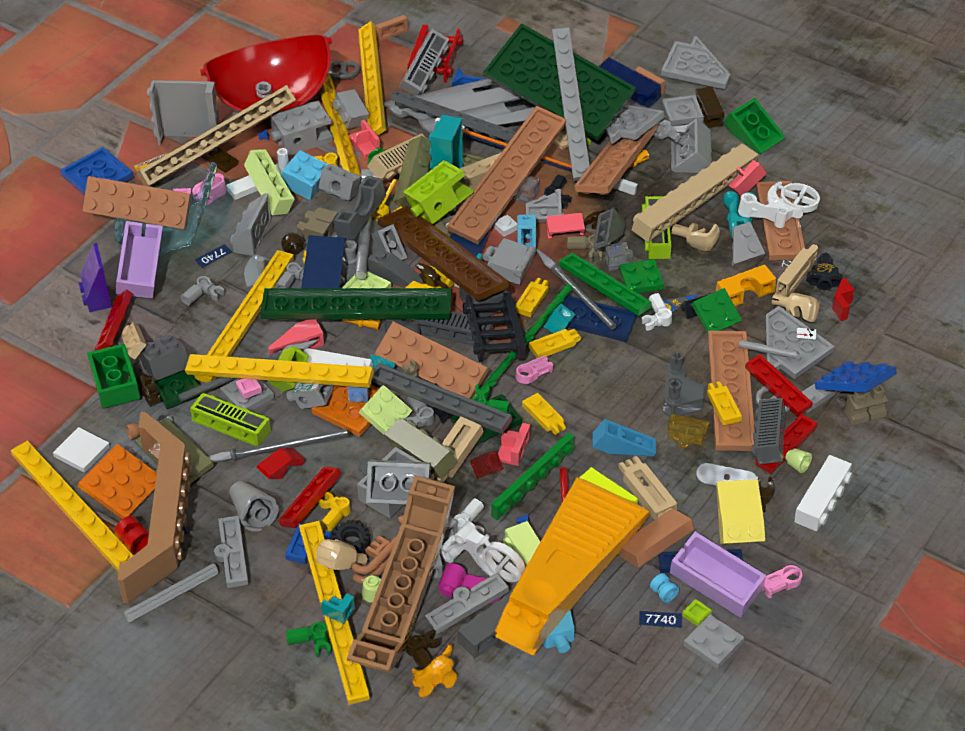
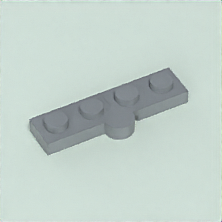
[214,516,248,588]
[425,573,509,634]

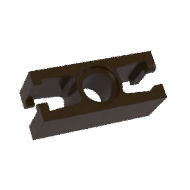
[696,86,724,128]

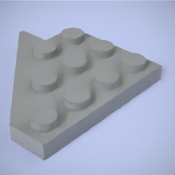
[661,36,730,89]
[606,105,665,144]
[765,306,835,379]

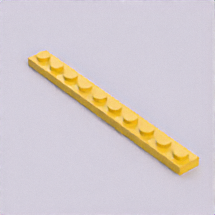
[358,21,386,136]
[319,72,361,181]
[194,250,294,383]
[185,354,374,388]
[11,440,134,572]
[299,521,370,705]

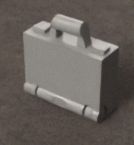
[483,238,536,285]

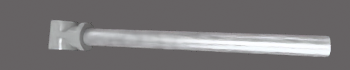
[355,169,376,279]

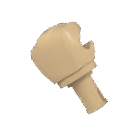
[672,223,720,251]
[772,293,819,322]
[316,539,367,570]

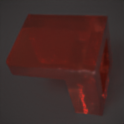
[470,451,503,479]

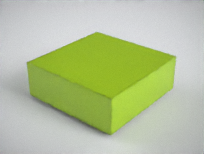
[682,599,713,626]

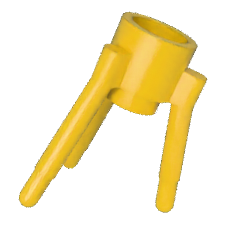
[372,179,403,222]

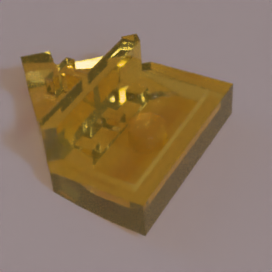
[667,414,710,448]

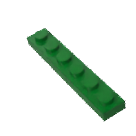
[559,253,652,316]
[491,433,575,520]

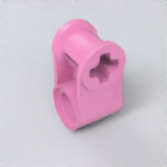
[192,173,227,205]

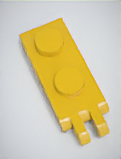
[515,278,549,318]
[529,329,581,358]
[707,381,742,426]
[522,393,566,435]

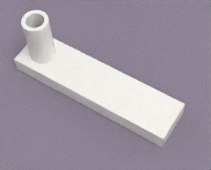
[226,148,289,200]

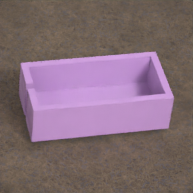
[116,221,163,299]
[670,532,766,618]

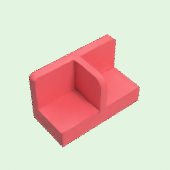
[349,120,380,160]
[729,160,767,197]
[496,423,530,466]

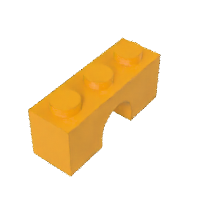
[716,265,777,306]

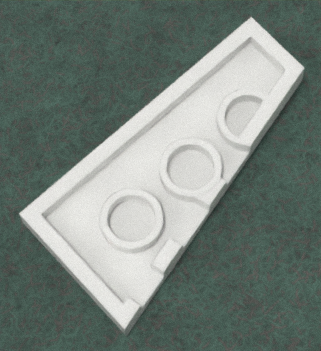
[303,348,373,367]

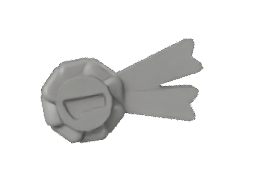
[653,120,690,143]

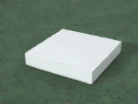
[53,427,110,473]

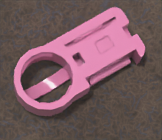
[515,356,553,384]
[762,565,802,598]

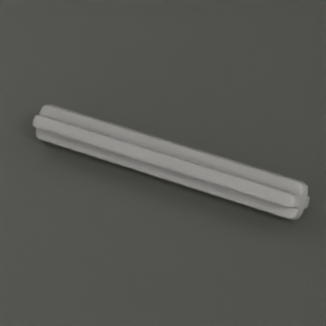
[123,563,218,622]

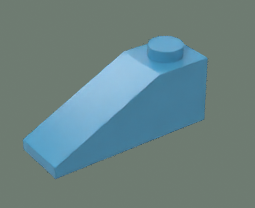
[593,419,656,456]

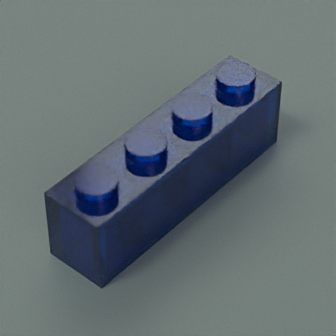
[599,57,661,108]

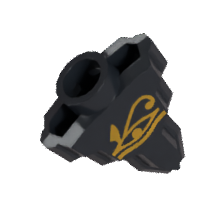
[806,252,843,291]

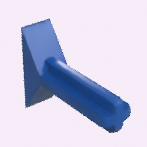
[452,67,491,89]

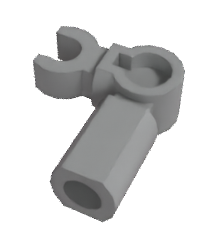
[275,262,304,288]
[181,276,225,306]
[404,397,435,429]

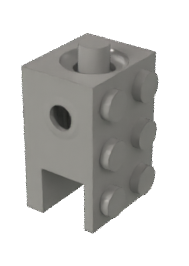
[270,101,333,156]

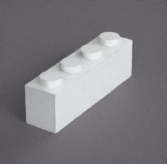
[794,455,853,531]

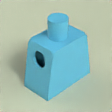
[517,215,536,255]
[542,610,574,653]

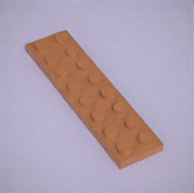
[574,124,658,195]
[708,331,755,451]

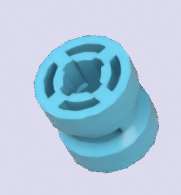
[650,573,679,603]

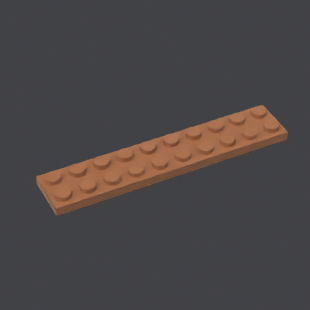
[447,106,567,244]

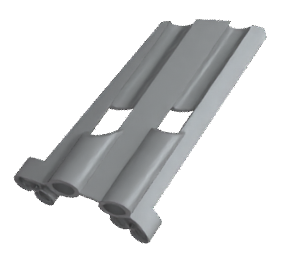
[383,79,535,133]

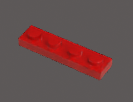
[94,289,133,351]
[745,354,813,417]
[755,414,818,474]
[278,467,341,528]

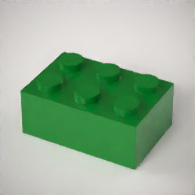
[87,344,140,409]

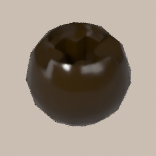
[281,232,304,255]

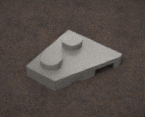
[525,189,562,223]
[731,222,765,266]

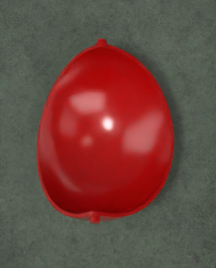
[200,34,332,115]

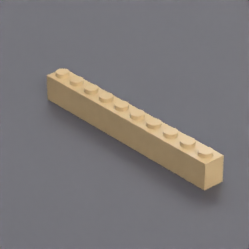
[137,85,296,187]
[632,144,758,242]

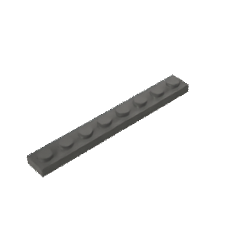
[390,90,516,143]
[371,363,512,434]

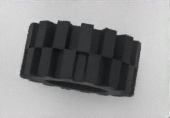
[332,520,370,554]

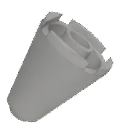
[229,481,279,532]

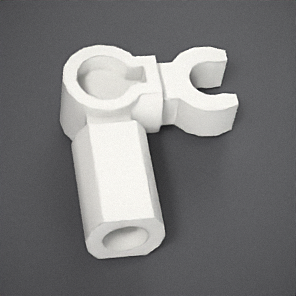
[642,293,672,331]
[453,498,484,535]

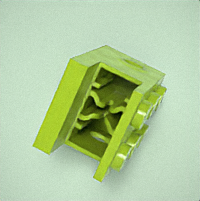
[403,160,473,224]

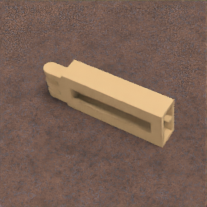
[776,244,818,297]
[431,417,484,483]
[618,456,678,520]

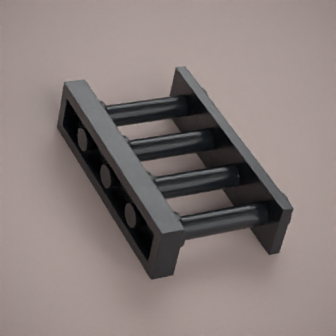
[462,292,526,362]

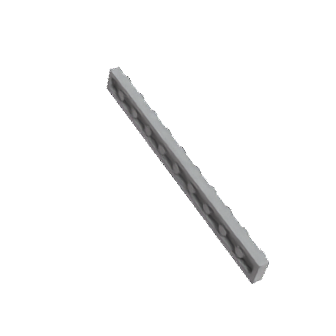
[552,27,589,181]

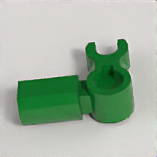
[472,384,509,413]
[286,622,331,657]

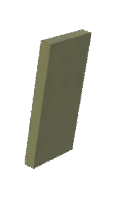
[135,418,214,484]

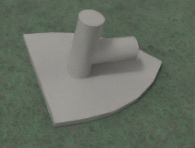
[244,254,270,287]

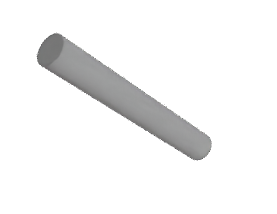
[739,340,797,358]

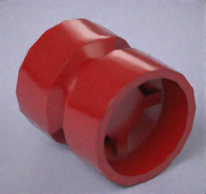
[114,516,149,554]

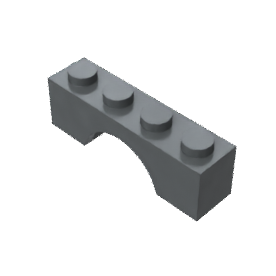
[333,176,386,240]

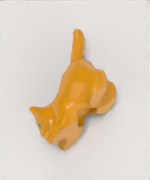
[412,645,458,698]

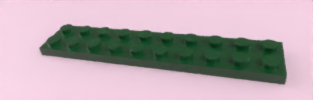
[260,288,451,319]

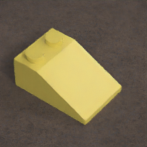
[716,479,765,544]

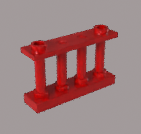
[407,24,463,83]

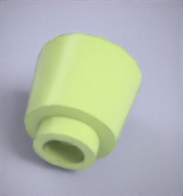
[785,449,812,473]
[361,575,381,602]

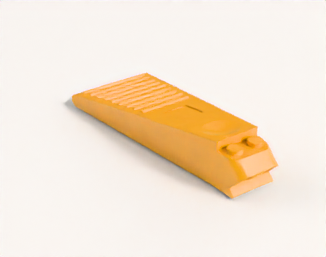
[495,477,650,656]

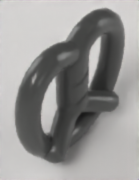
[329,61,360,80]

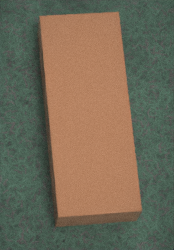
[619,508,694,568]

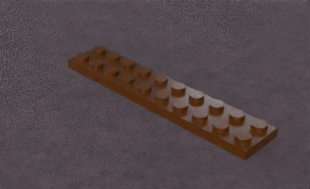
[377,206,509,301]

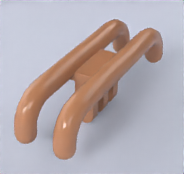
[351,516,404,584]

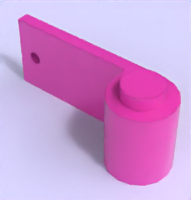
[438,563,506,604]

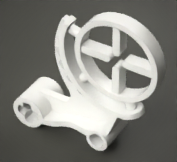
[738,181,820,228]
[440,521,525,582]

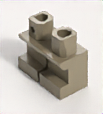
[297,207,338,241]
[844,384,888,425]

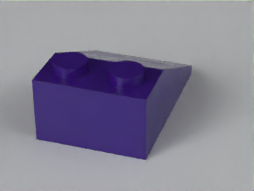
[79,243,111,312]

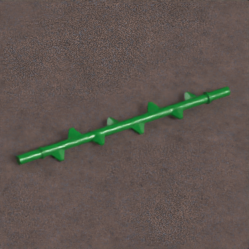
[472,284,573,399]

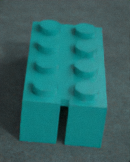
[429,115,463,170]

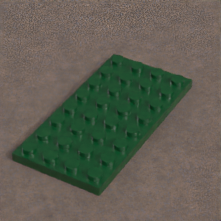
[483,23,636,141]

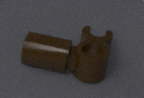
[136,374,161,407]
[406,630,440,670]

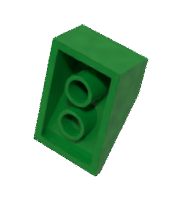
[723,98,786,155]

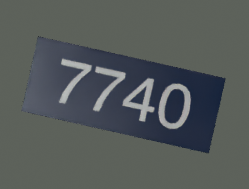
[195,244,232,268]
[639,611,682,628]

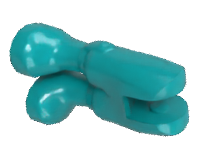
[723,191,756,237]

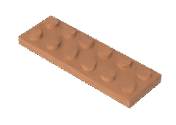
[82,176,192,230]
[756,181,805,261]
[374,322,489,399]

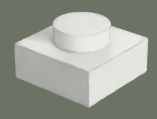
[493,215,517,237]

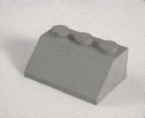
[671,118,712,173]
[230,193,271,256]
[366,460,431,504]

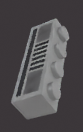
[399,29,449,96]

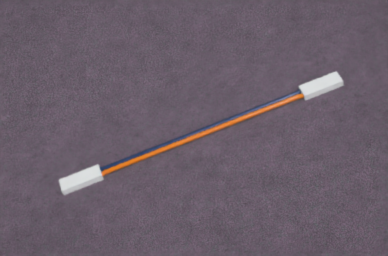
[435,117,637,195]

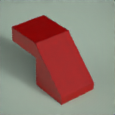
[832,278,854,321]
[256,448,305,479]

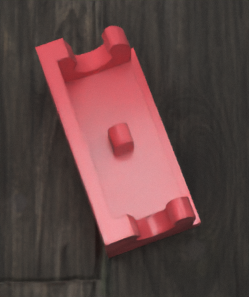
[545,213,585,239]

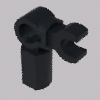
[543,174,572,209]

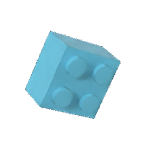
[281,150,329,200]

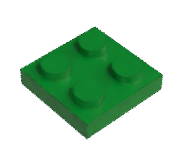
[619,259,664,293]
[691,288,742,334]

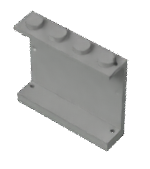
[147,80,220,145]

